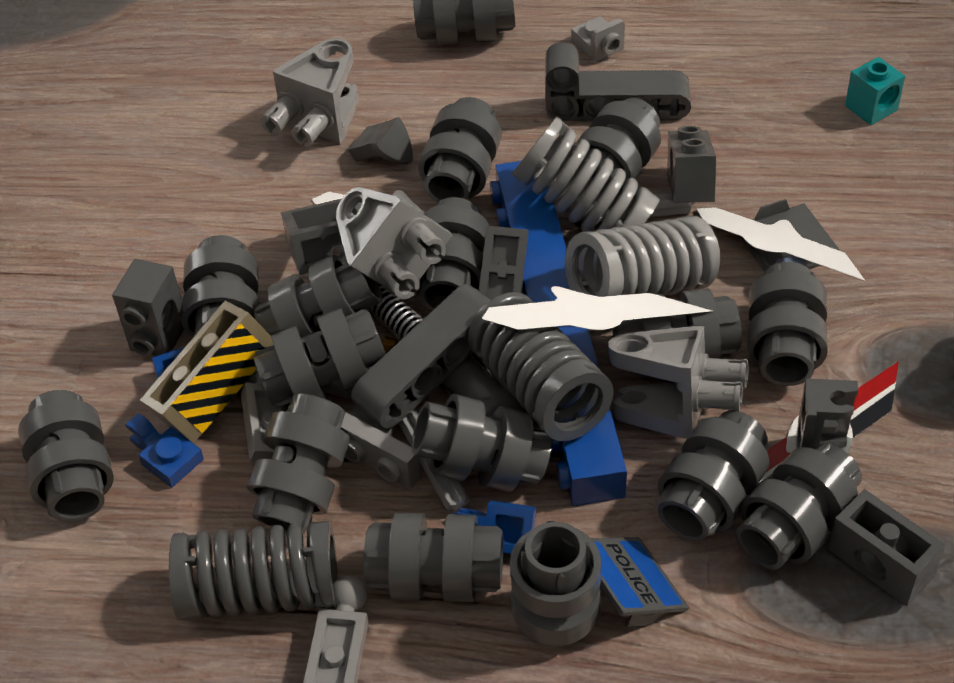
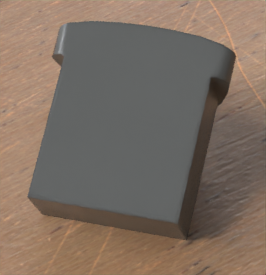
[348,117,413,164]

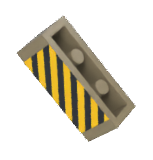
[140,300,274,444]

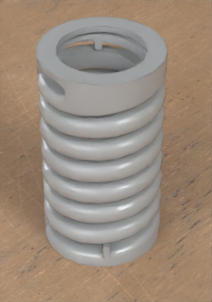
[511,117,660,232]
[565,216,720,297]

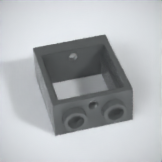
[280,199,362,275]

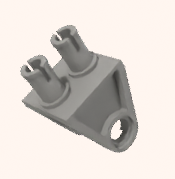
[260,38,359,147]
[336,187,453,299]
[608,326,749,439]

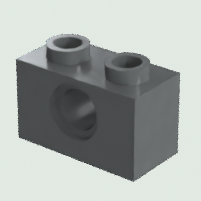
[667,126,716,203]
[112,258,184,356]
[828,489,946,606]

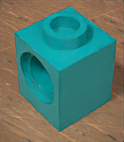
[845,56,905,125]

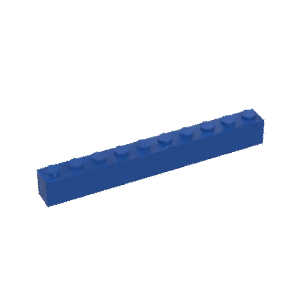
[490,161,627,506]

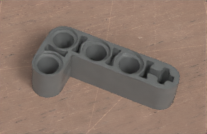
[545,42,691,121]
[351,284,491,428]

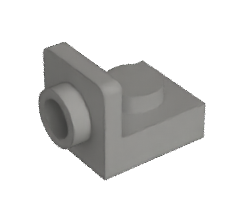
[571,16,625,62]

